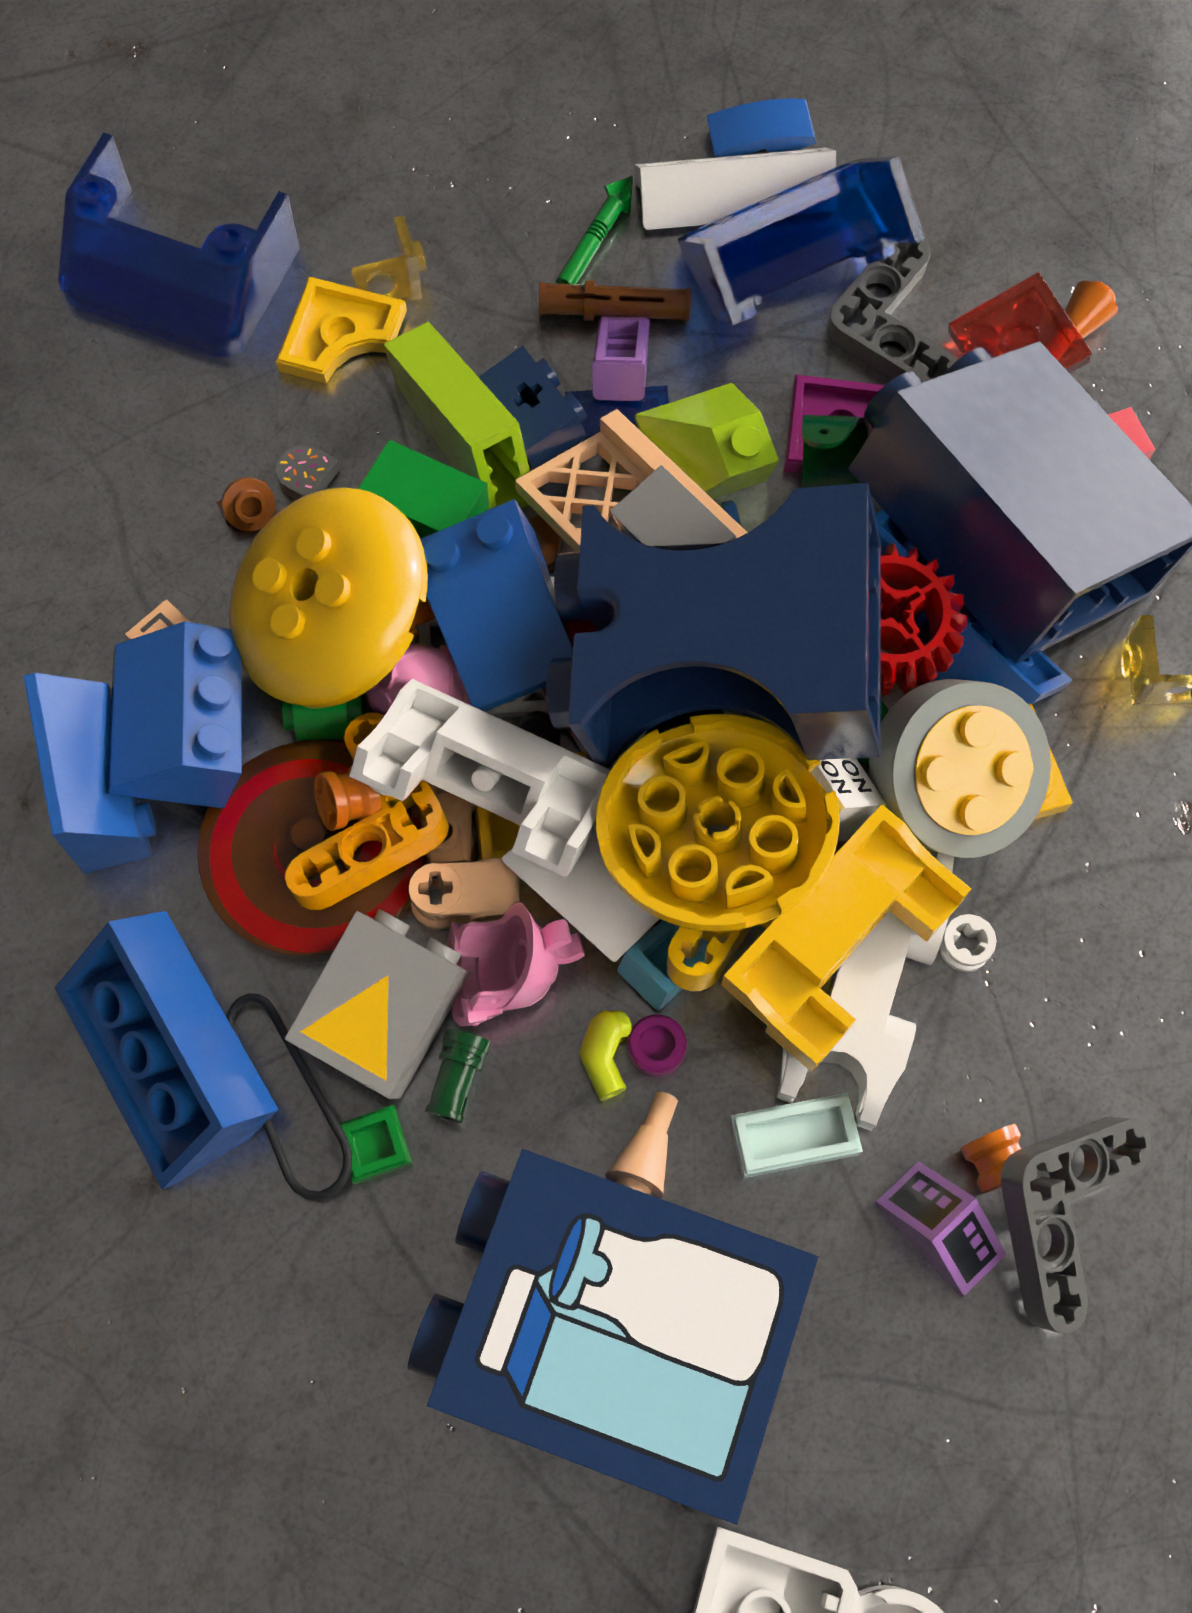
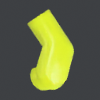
[579,1010,632,1101]

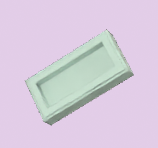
[729,1092,863,1179]

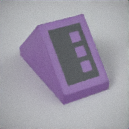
[874,1161,1006,1297]

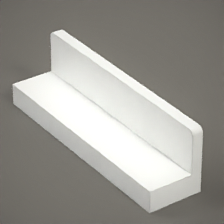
[634,148,837,230]

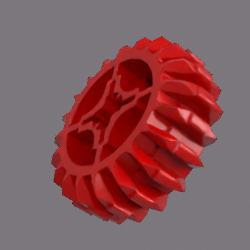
[881,542,968,697]

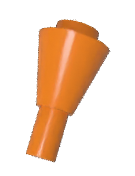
[1045,281,1118,361]

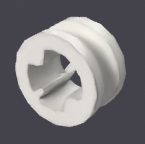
[939,914,997,972]

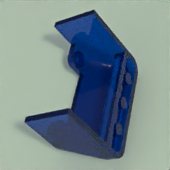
[58,132,300,357]
[677,156,925,325]

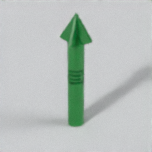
[556,175,633,284]

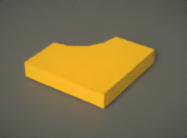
[276,276,407,384]

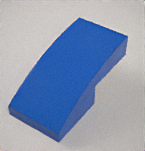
[706,98,817,157]

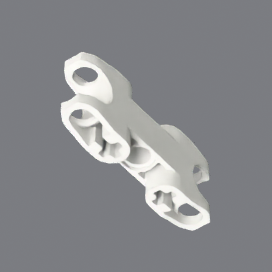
[776,852,954,1131]

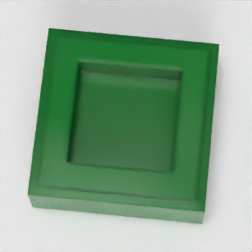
[339,1105,413,1185]

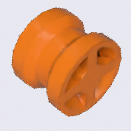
[314,766,381,831]
[960,1124,1021,1194]

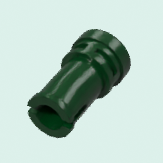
[425,1028,491,1123]

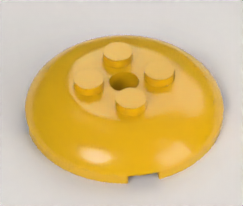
[229,488,428,708]
[596,714,840,932]

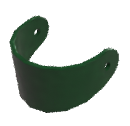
[801,415,870,488]

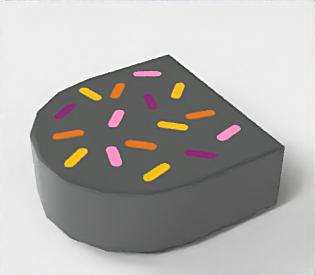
[276,445,340,500]

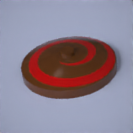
[197,740,428,962]

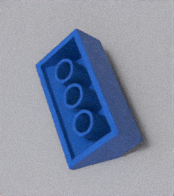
[54,911,279,1190]

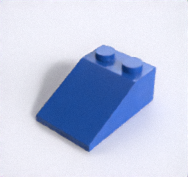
[420,499,573,712]

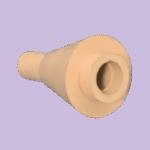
[605,1091,678,1199]

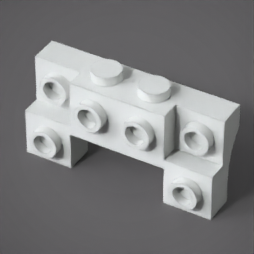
[349,679,611,878]

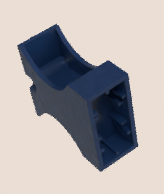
[546,483,881,768]

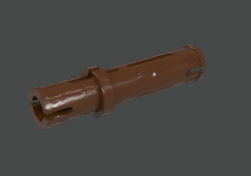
[538,279,691,321]

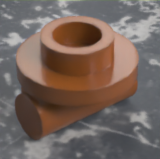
[216,477,276,531]

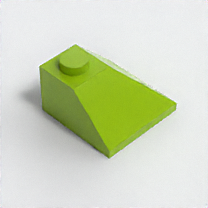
[634,383,780,499]

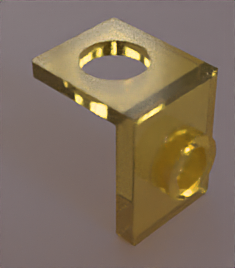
[351,215,427,302]
[1121,615,1192,706]

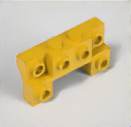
[721,804,972,1072]

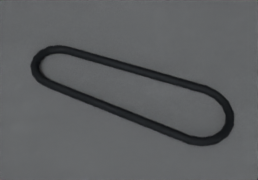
[226,993,352,1200]

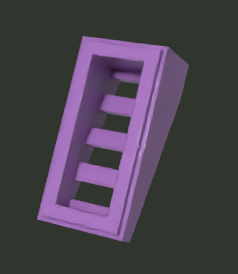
[592,316,650,401]

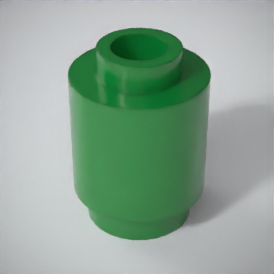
[282,693,366,741]

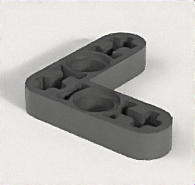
[827,231,958,382]
[1001,1116,1152,1334]

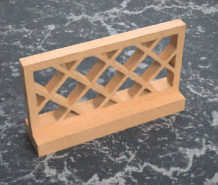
[515,409,748,552]

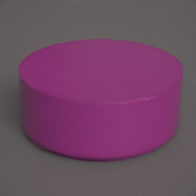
[627,1014,687,1077]

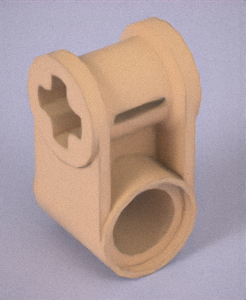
[409,858,521,930]

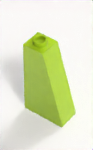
[384,321,530,510]

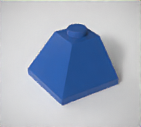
[935,614,1073,704]

